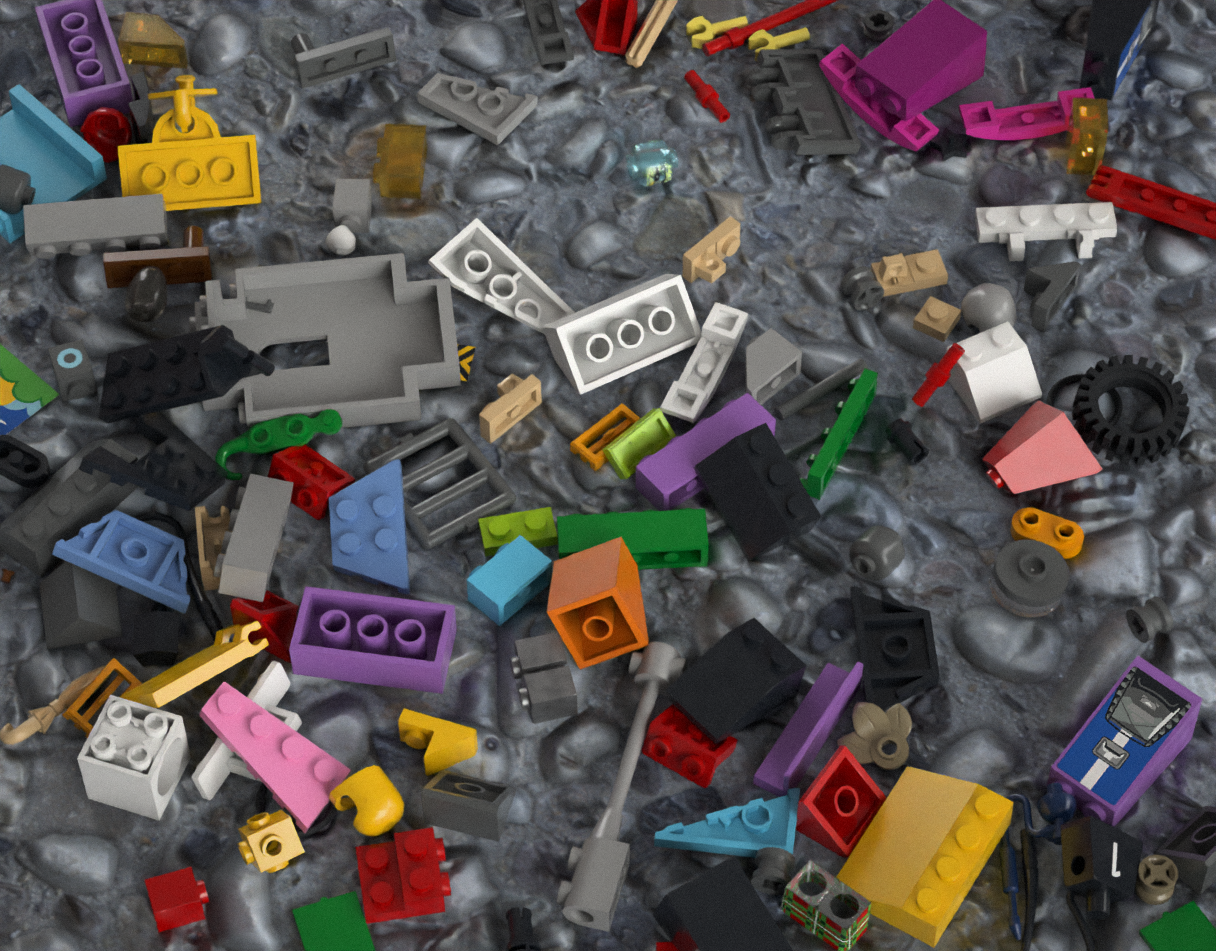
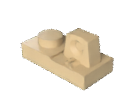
[682,216,741,283]
[871,249,948,297]
[479,374,542,444]

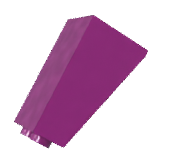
[855,0,987,122]

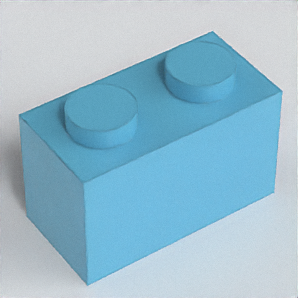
[467,535,552,626]

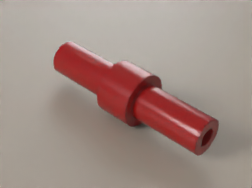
[684,70,730,123]
[912,343,965,407]

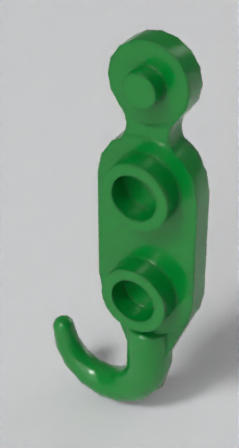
[215,409,342,481]

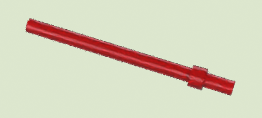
[702,0,839,57]

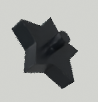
[930,127,968,161]

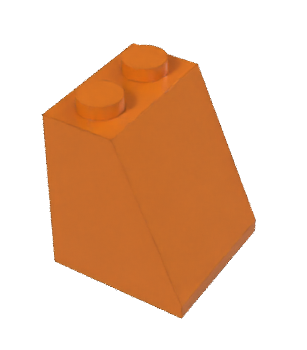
[546,537,649,670]

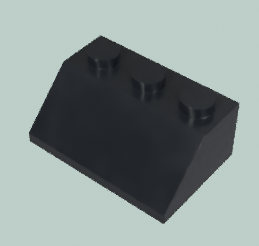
[694,423,822,562]

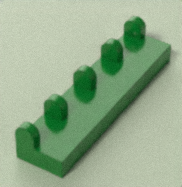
[799,368,878,500]

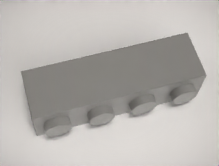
[23,194,168,259]
[214,474,294,602]

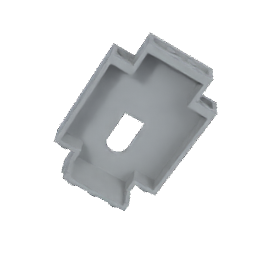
[189,253,461,430]

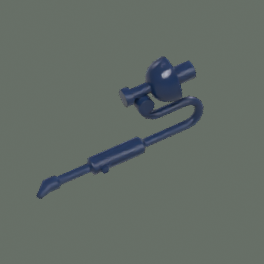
[999,783,1076,940]

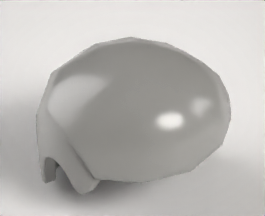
[961,283,1017,333]

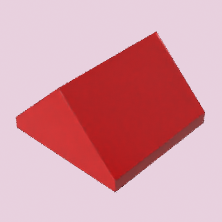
[796,745,887,858]

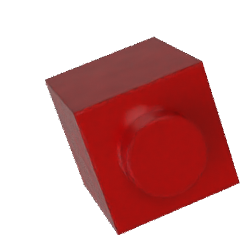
[145,866,209,933]

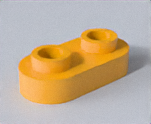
[1010,507,1084,559]

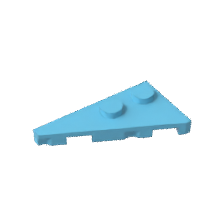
[654,788,800,858]

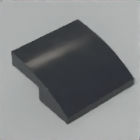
[128,72,155,144]

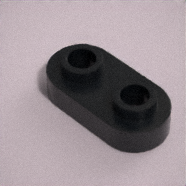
[0,435,50,488]

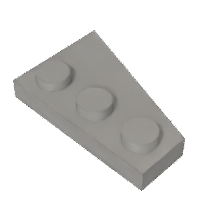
[417,73,538,145]

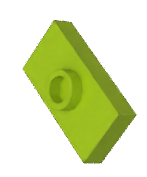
[602,408,677,479]

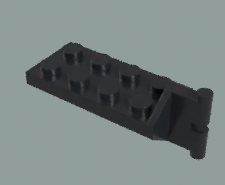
[98,325,275,423]

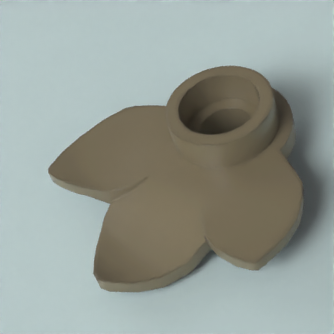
[837,702,912,770]

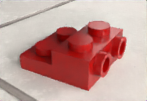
[355,827,451,924]

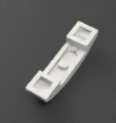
[660,302,748,423]

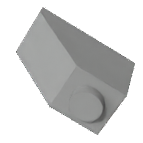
[745,328,802,405]

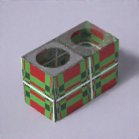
[780,859,872,951]

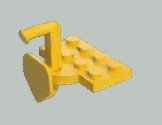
[118,75,262,211]

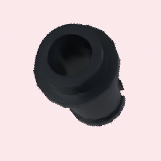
[885,418,929,465]

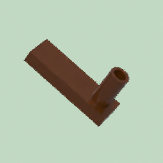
[103,226,212,288]

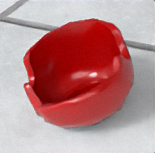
[80,107,132,163]

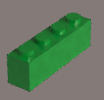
[557,508,709,570]

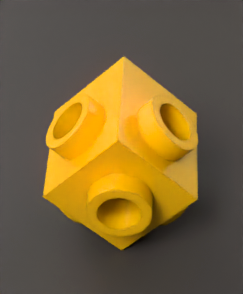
[237,810,305,873]

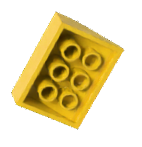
[836,766,1014,948]

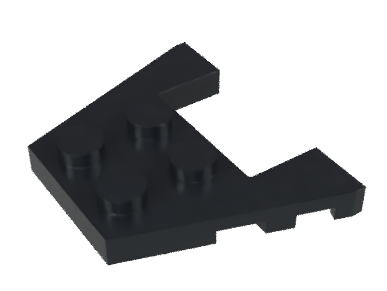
[79,411,228,511]

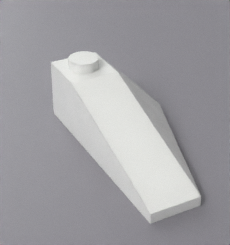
[428,218,575,334]

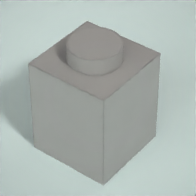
[333,178,372,233]

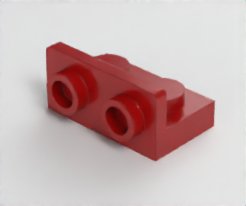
[267,444,355,520]
[642,704,738,788]

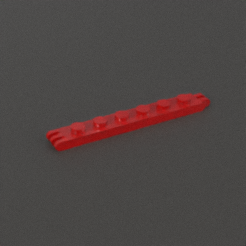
[1086,165,1216,240]

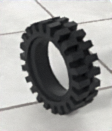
[1072,355,1189,466]

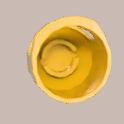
[329,765,405,837]

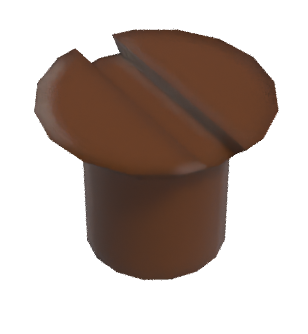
[0,569,15,583]

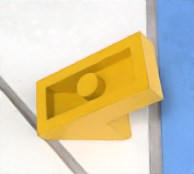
[398,708,478,776]

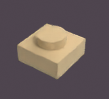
[913,296,961,342]

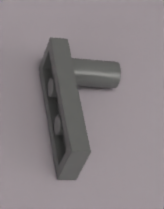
[291,28,396,88]

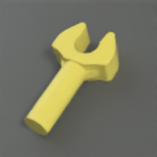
[686,16,748,49]
[748,27,810,62]

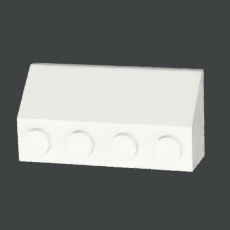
[542,274,702,395]

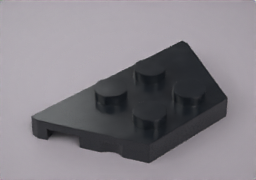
[850,586,940,711]

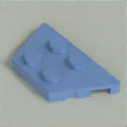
[329,459,410,594]
[52,510,190,614]

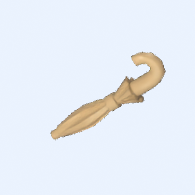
[0,666,114,745]

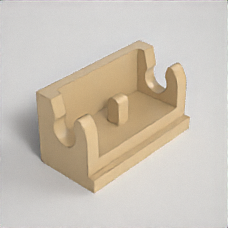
[195,506,233,591]

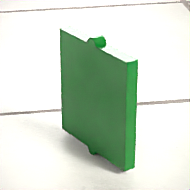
[292,891,375,951]
[1139,900,1216,951]

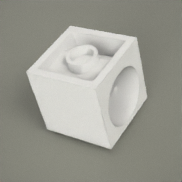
[77,695,191,821]

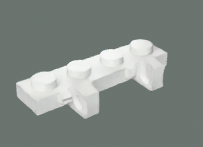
[975,202,1117,261]

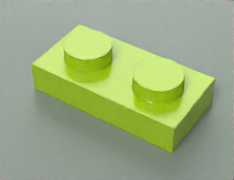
[478,507,558,557]

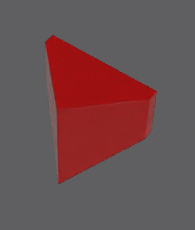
[575,0,638,55]
[230,590,299,664]

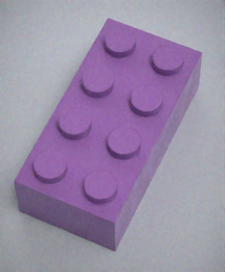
[35,0,133,127]
[289,586,457,694]

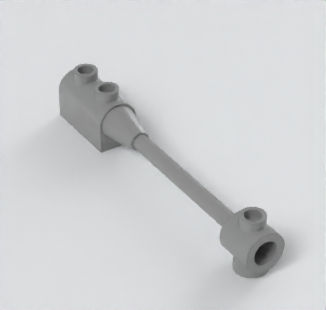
[557,642,687,932]

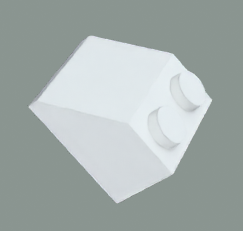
[946,321,1042,424]

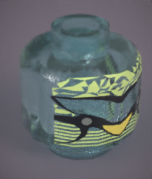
[626,139,678,187]

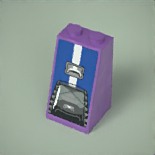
[1047,656,1202,827]

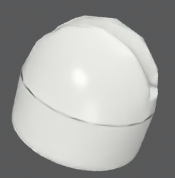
[325,225,356,256]

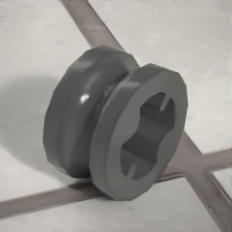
[863,10,894,43]

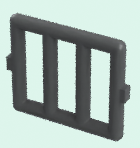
[363,418,516,549]

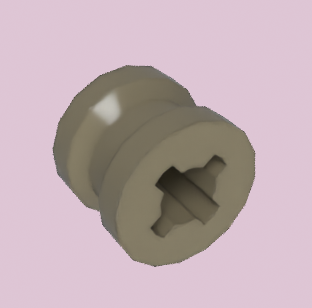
[1135,854,1178,905]

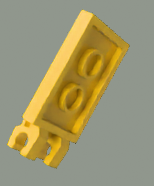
[119,621,269,708]

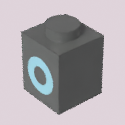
[48,339,98,402]

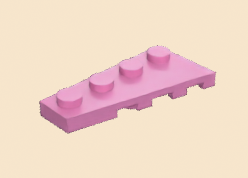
[199,682,351,834]

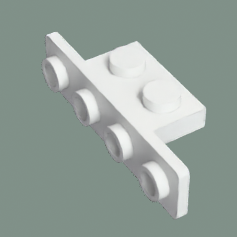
[192,660,302,800]

